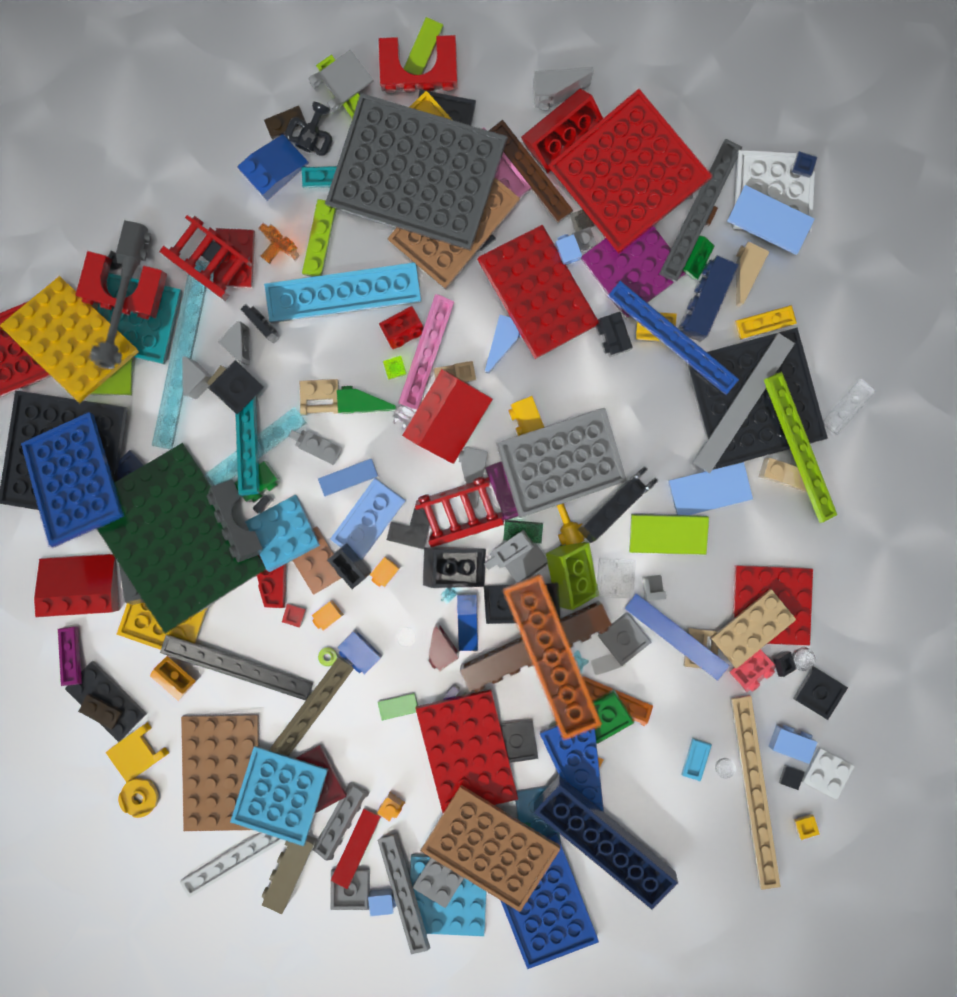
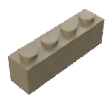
[261,835,316,915]

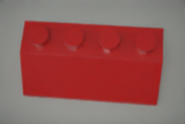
[521,88,603,173]

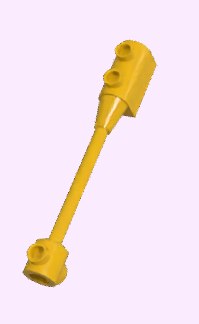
[508,396,585,545]

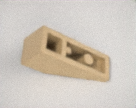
[736,241,769,307]
[759,458,807,492]

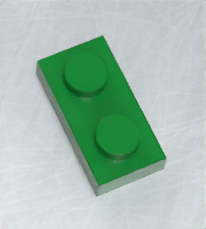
[683,236,715,280]

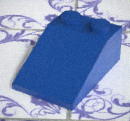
[237,134,309,201]

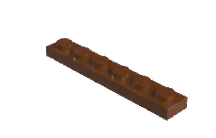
[488,120,573,224]

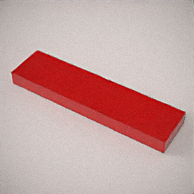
[330,808,381,889]

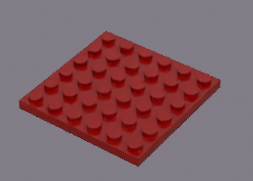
[548,89,712,254]

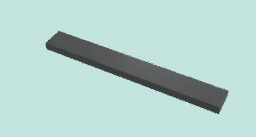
[659,139,742,283]

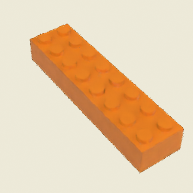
[503,574,601,740]

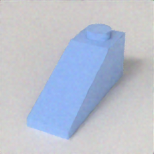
[485,315,522,374]

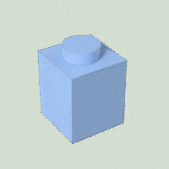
[555,234,582,265]
[368,888,397,916]

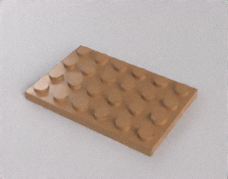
[387,178,520,289]
[181,714,259,832]
[421,785,561,912]

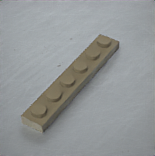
[270,657,354,756]

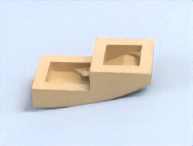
[433,361,476,382]

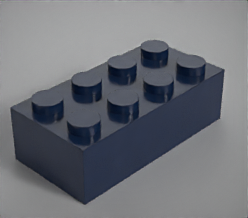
[679,255,739,342]

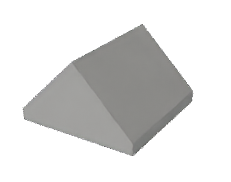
[218,321,250,365]
[182,356,212,399]

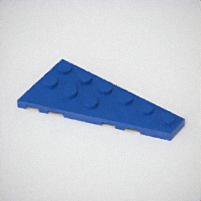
[540,724,604,812]

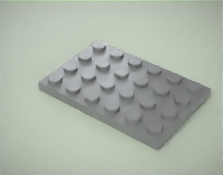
[496,408,627,518]

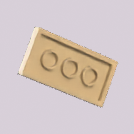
[711,589,796,669]

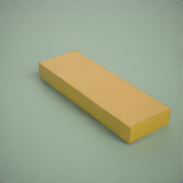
[735,305,797,340]

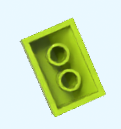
[546,542,599,611]

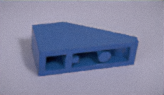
[457,593,478,651]

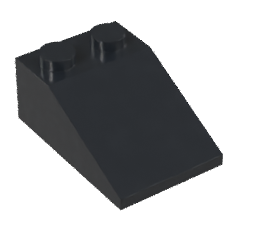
[423,547,486,588]

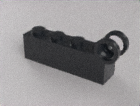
[578,466,658,543]

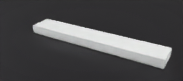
[179,832,285,898]

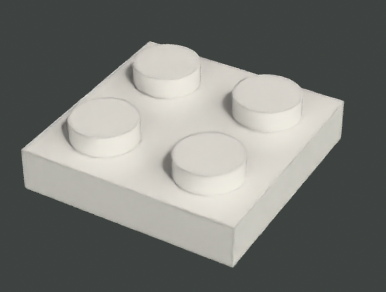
[802,747,855,800]

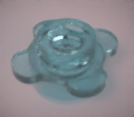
[440,588,458,604]

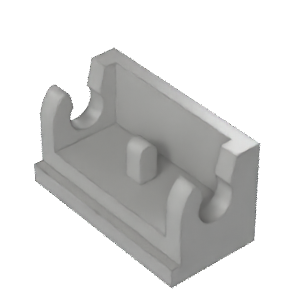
[505,544,548,583]

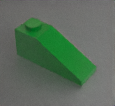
[337,386,397,414]

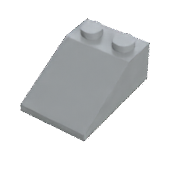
[533,67,593,110]

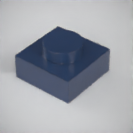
[791,151,818,178]

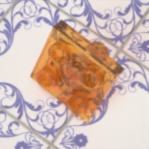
[258,223,300,264]

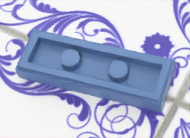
[318,459,379,497]

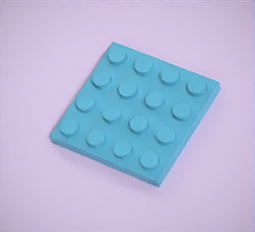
[230,746,328,846]
[410,854,486,937]

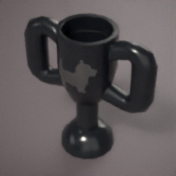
[285,101,332,156]

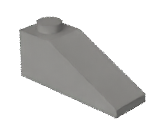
[458,447,488,509]

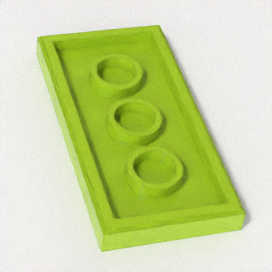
[629,514,709,555]

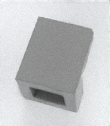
[642,575,666,601]

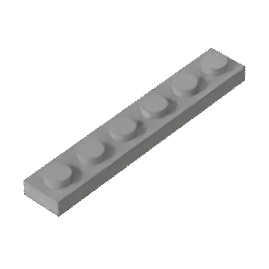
[377,834,431,955]

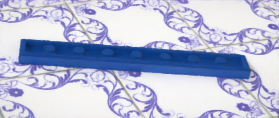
[607,281,739,395]

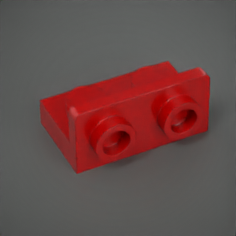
[379,306,424,350]

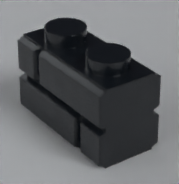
[595,311,633,357]

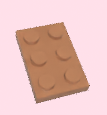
[292,526,341,595]

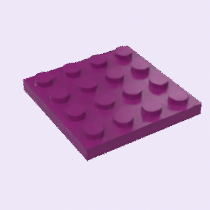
[581,226,686,319]

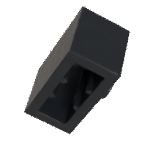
[327,543,371,589]

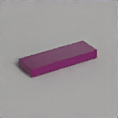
[485,461,519,521]
[57,626,82,686]

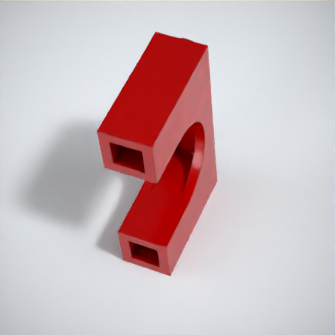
[379,35,458,93]
[75,251,167,320]

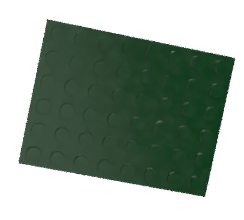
[96,443,266,634]

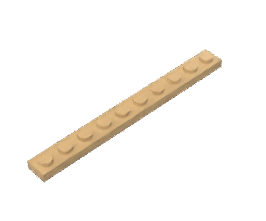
[731,695,781,890]

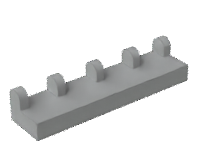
[312,783,369,861]

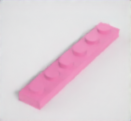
[398,294,454,410]

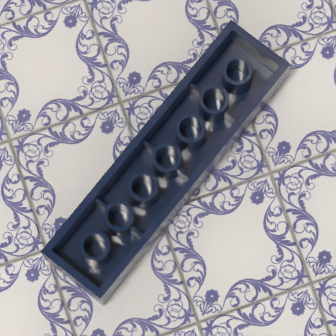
[534,775,678,910]

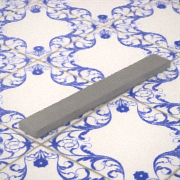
[693,333,795,473]

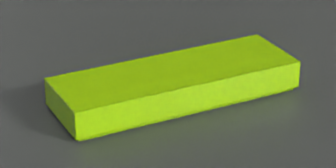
[403,17,444,75]

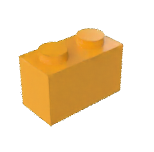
[150,656,196,701]

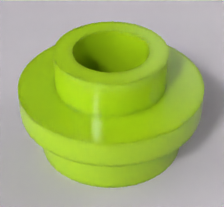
[318,647,337,667]

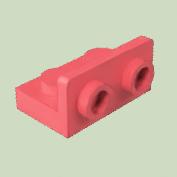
[730,649,776,692]

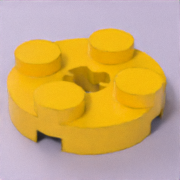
[118,778,159,818]

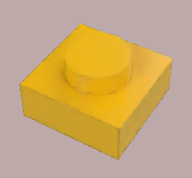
[794,814,820,840]

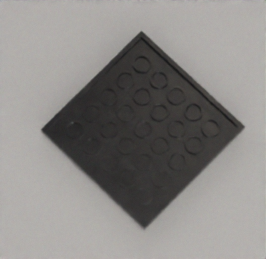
[686,327,828,469]
[0,390,128,510]

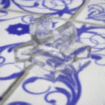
[392,404,416,429]

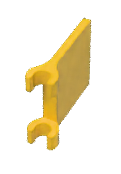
[105,722,169,783]

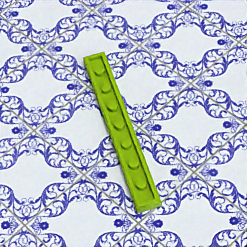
[763,372,838,523]

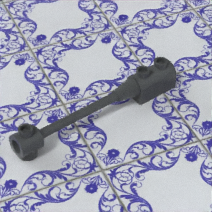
[90,220,151,369]

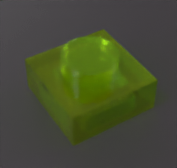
[383,356,407,380]

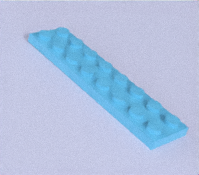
[264,263,421,323]

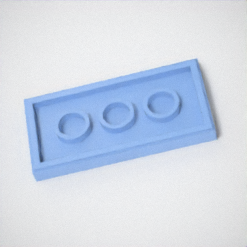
[727,185,815,255]
[668,462,753,515]
[330,478,406,560]

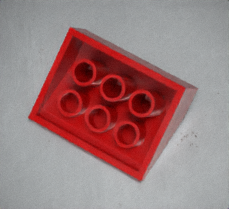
[402,369,493,464]
[34,554,120,617]

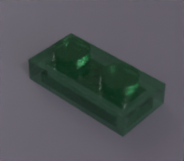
[503,520,543,543]

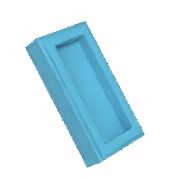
[681,738,712,781]

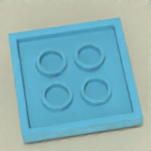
[245,495,320,572]

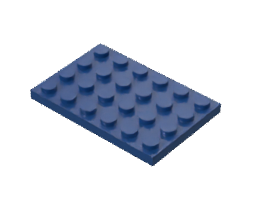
[21,412,123,548]
[500,833,599,970]

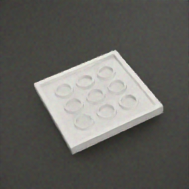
[733,150,816,233]

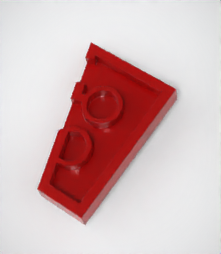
[257,555,286,608]

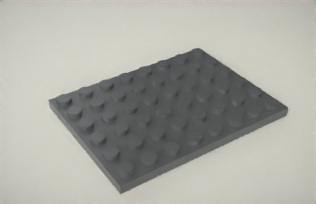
[325,93,508,251]

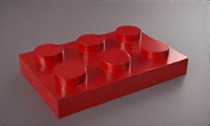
[213,228,255,288]

